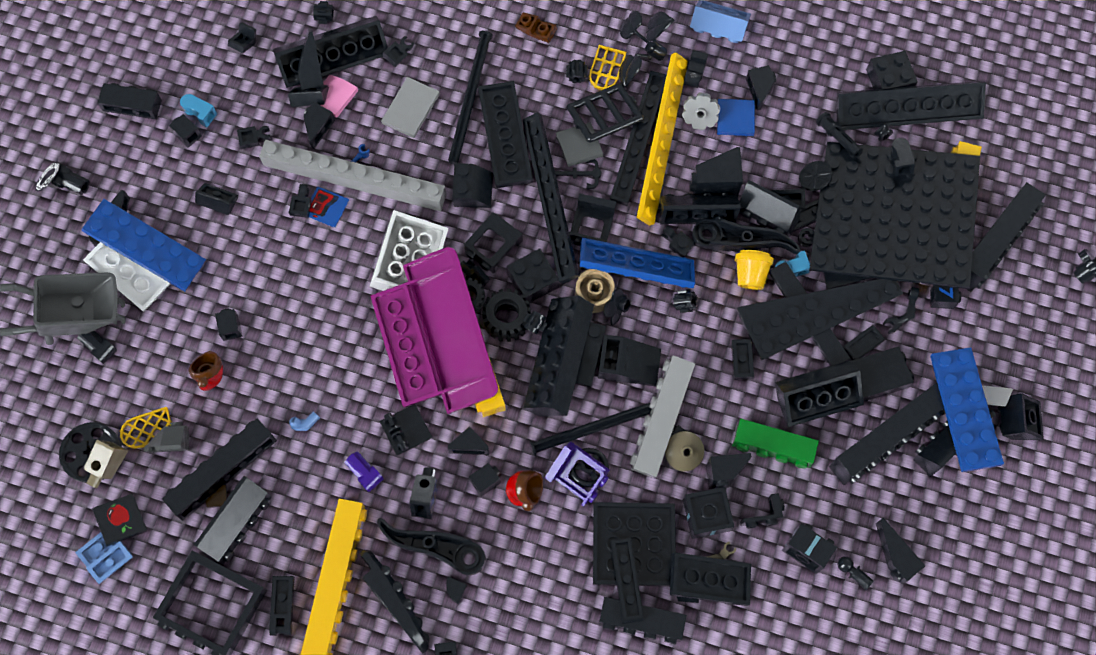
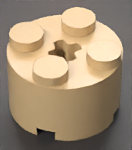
[575,269,615,313]

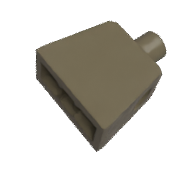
[84,439,129,488]

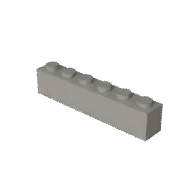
[630,355,695,478]

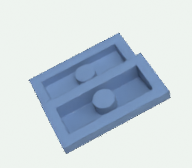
[75,532,133,584]

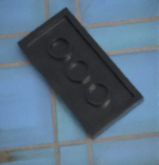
[670,552,751,606]

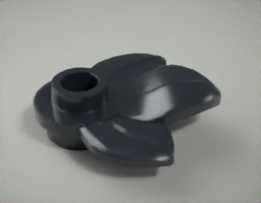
[603,289,631,326]

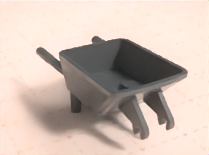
[0,272,126,345]

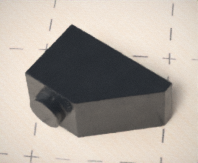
[746,65,776,110]
[303,102,335,149]

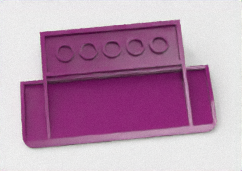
[370,247,498,414]

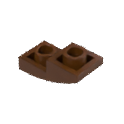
[515,12,557,43]

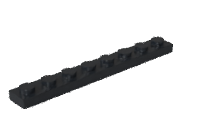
[610,71,667,206]

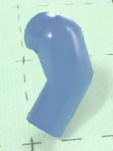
[289,412,320,431]

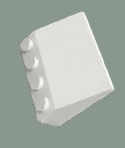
[369,210,448,291]

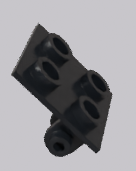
[379,404,433,456]

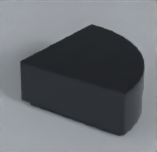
[446,576,467,605]

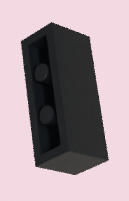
[97,83,162,120]

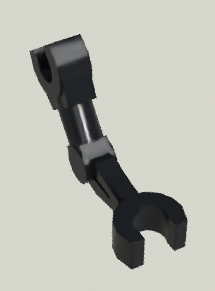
[882,287,919,334]

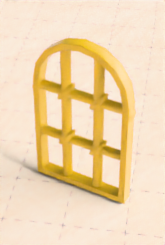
[589,45,627,90]

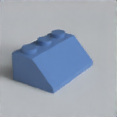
[690,0,751,43]

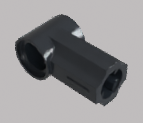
[51,164,90,195]
[77,331,117,364]

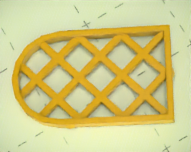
[120,407,172,449]

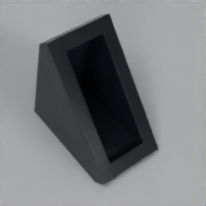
[448,426,489,455]

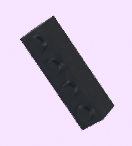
[599,597,687,645]

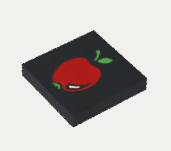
[92,494,147,547]

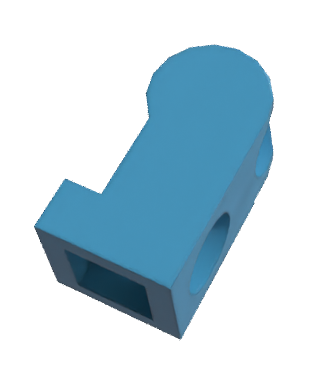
[180,94,217,128]
[775,250,810,277]

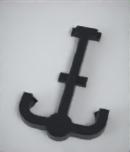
[555,159,602,189]

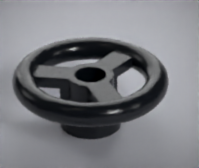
[570,448,609,487]

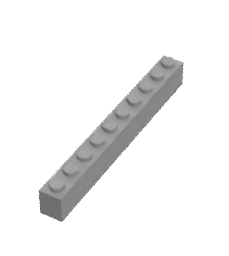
[259,140,446,212]

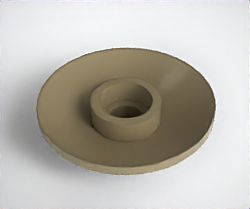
[665,431,704,471]

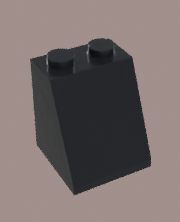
[689,147,743,197]

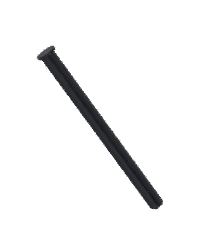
[448,30,493,164]
[529,402,652,456]

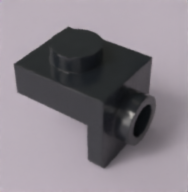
[228,22,256,53]

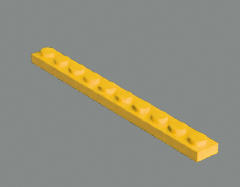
[636,52,688,225]

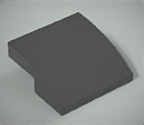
[556,122,603,167]

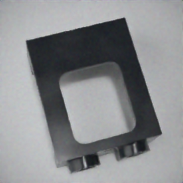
[569,193,616,246]
[464,212,523,274]

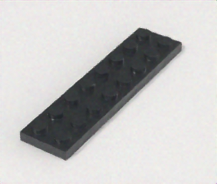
[836,81,986,130]

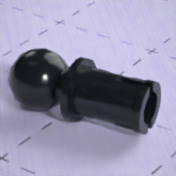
[837,556,874,591]

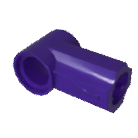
[344,451,384,492]

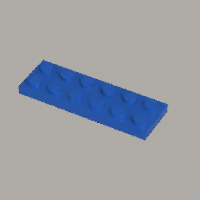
[82,199,206,292]
[579,238,695,289]
[930,347,1004,472]

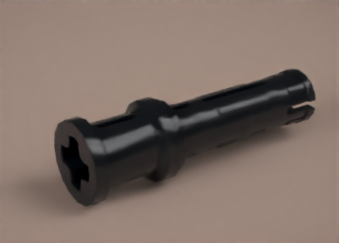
[816,112,863,158]

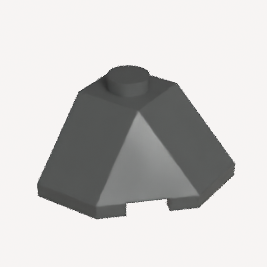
[144,422,189,453]

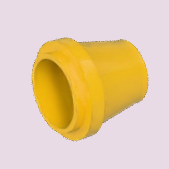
[735,250,774,290]

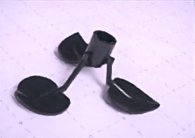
[619,11,675,88]

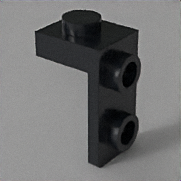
[740,493,785,529]

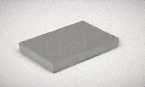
[381,77,440,138]

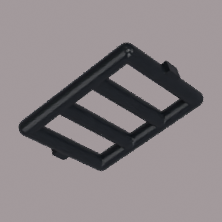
[566,83,644,143]

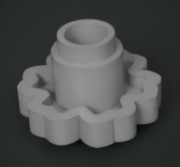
[682,92,720,130]

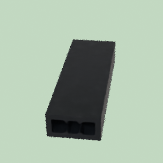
[852,346,914,402]

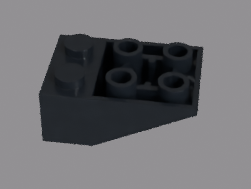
[598,334,661,387]

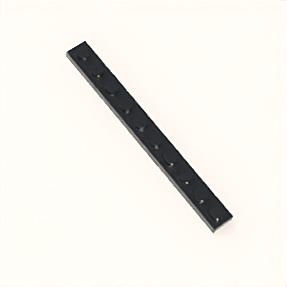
[523,112,579,284]

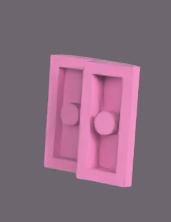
[321,75,358,118]

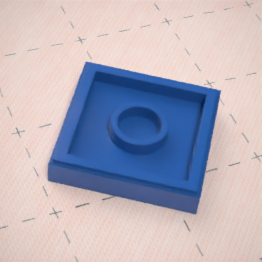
[717,99,755,136]

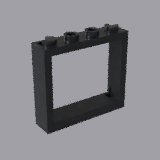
[153,550,268,655]

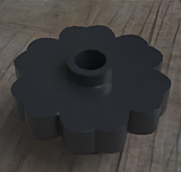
[1073,249,1096,284]

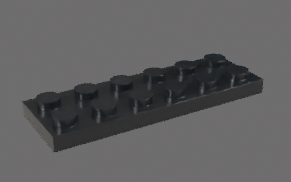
[478,81,533,188]

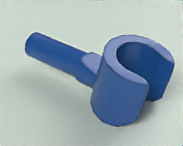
[351,144,370,163]

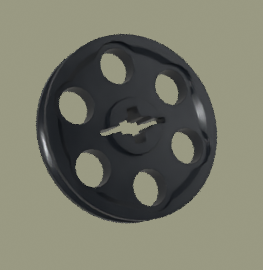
[59,422,122,483]

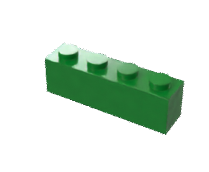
[732,418,819,469]

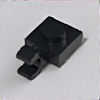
[289,184,312,218]
[661,226,695,258]
[460,259,490,288]

